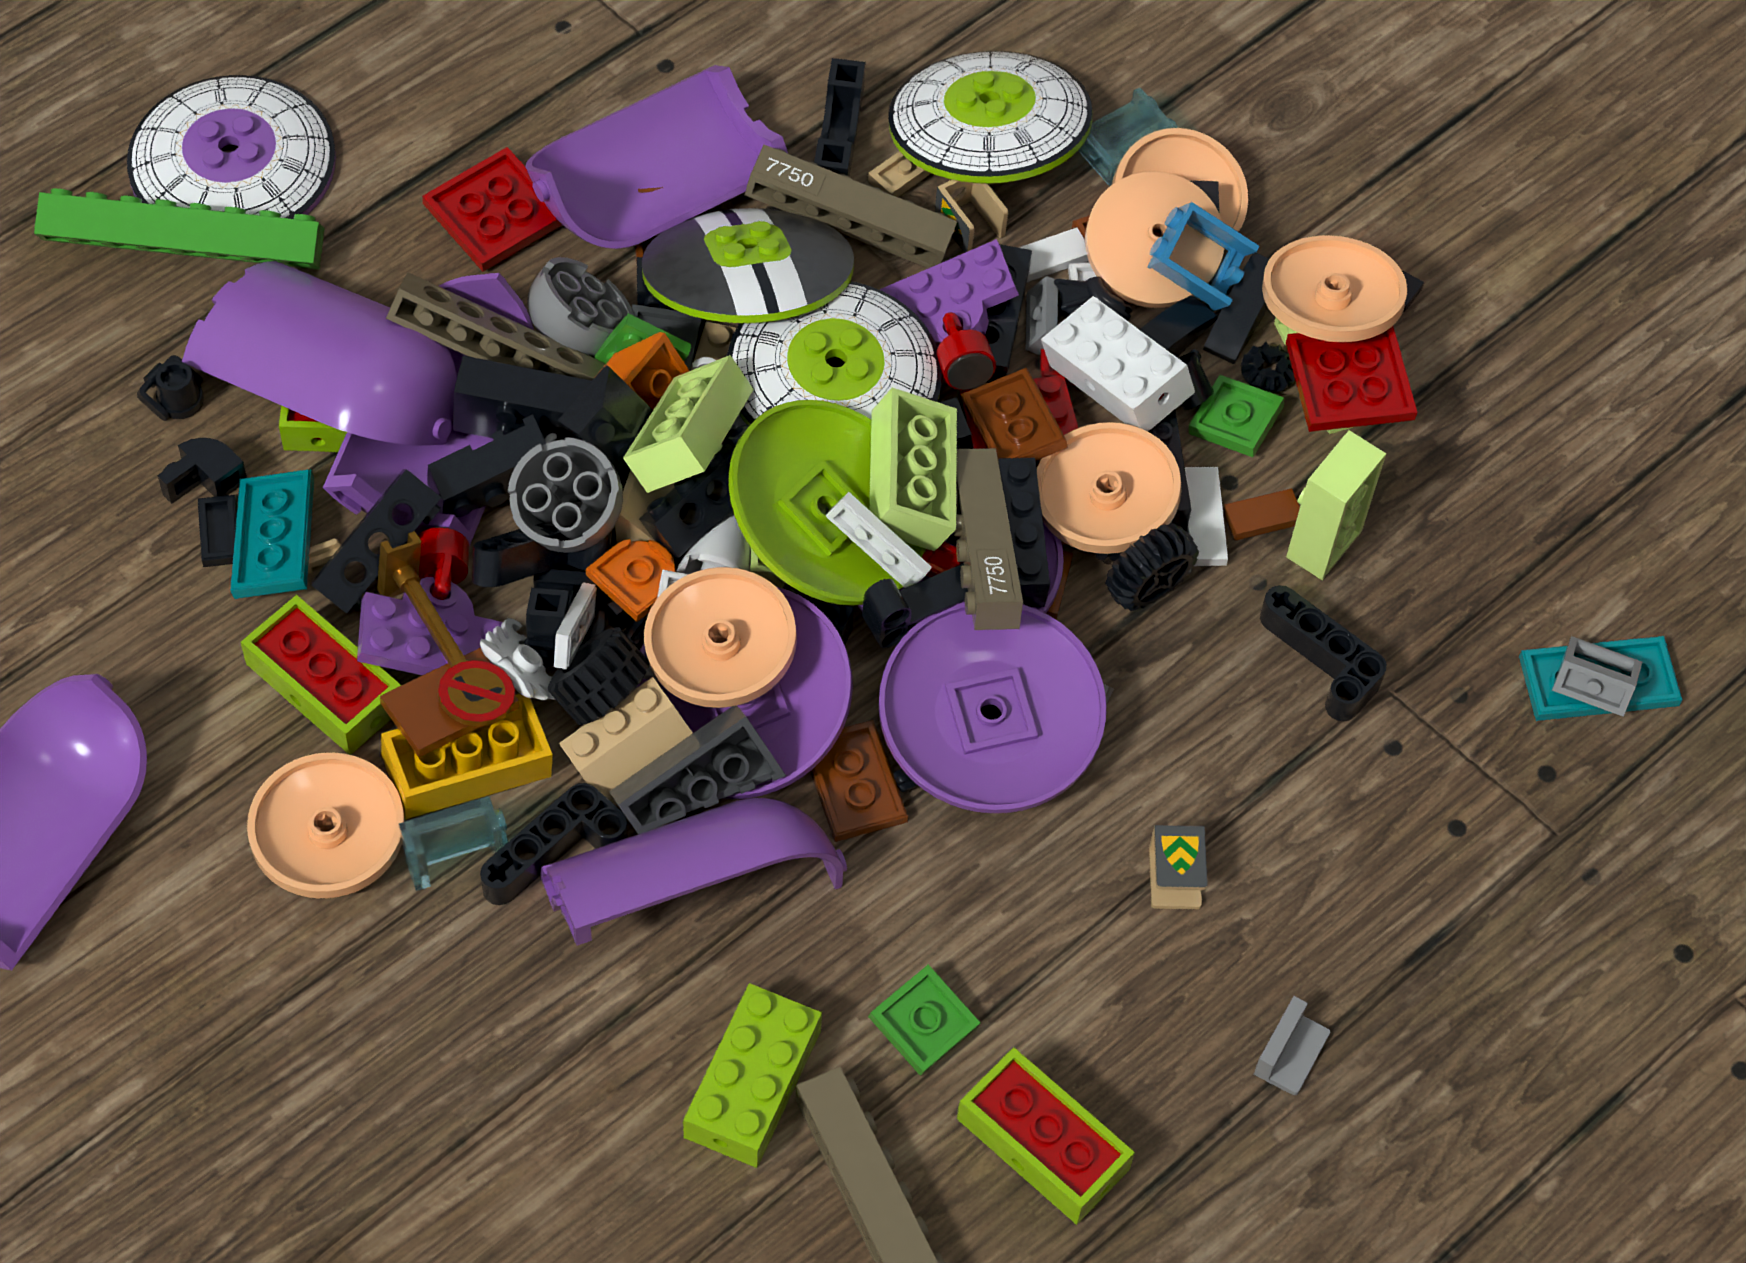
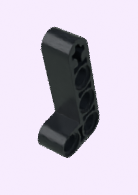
[472,523,612,587]
[862,563,968,648]
[1260,585,1387,722]
[480,783,628,905]

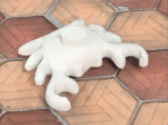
[480,618,555,700]

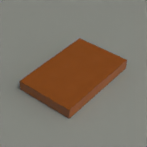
[961,367,1068,461]
[380,648,519,757]
[810,720,908,842]

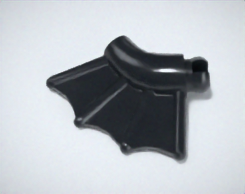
[1054,276,1133,321]

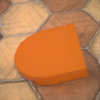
[586,539,676,622]

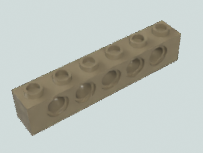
[386,272,605,381]

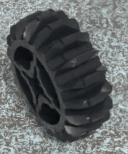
[1105,523,1199,611]

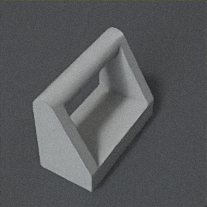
[1026,276,1062,355]
[1552,636,1642,717]

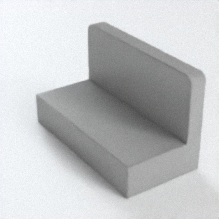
[1254,996,1330,1096]

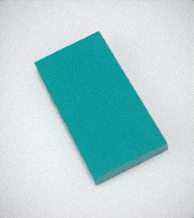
[230,469,315,599]
[1519,636,1683,721]

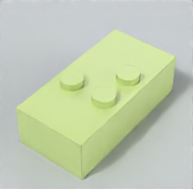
[623,355,754,493]
[869,387,957,551]
[1286,430,1386,580]

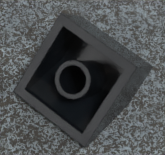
[558,365,653,477]

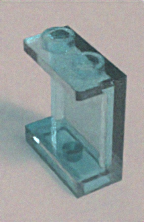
[1078,87,1178,186]
[399,796,508,891]

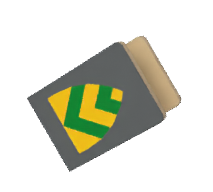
[935,180,1008,253]
[1149,825,1207,909]

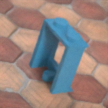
[1147,202,1259,311]

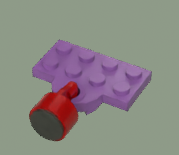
[879,239,1019,390]
[357,527,503,675]

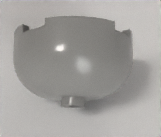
[527,257,634,358]
[508,438,623,553]

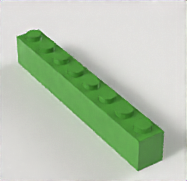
[34,188,324,270]

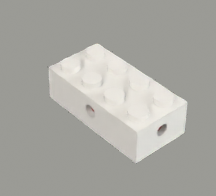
[1041,296,1195,432]

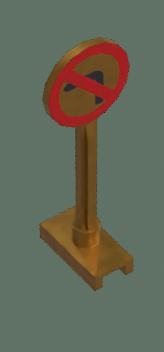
[377,531,515,727]

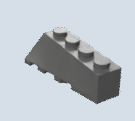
[609,706,786,834]

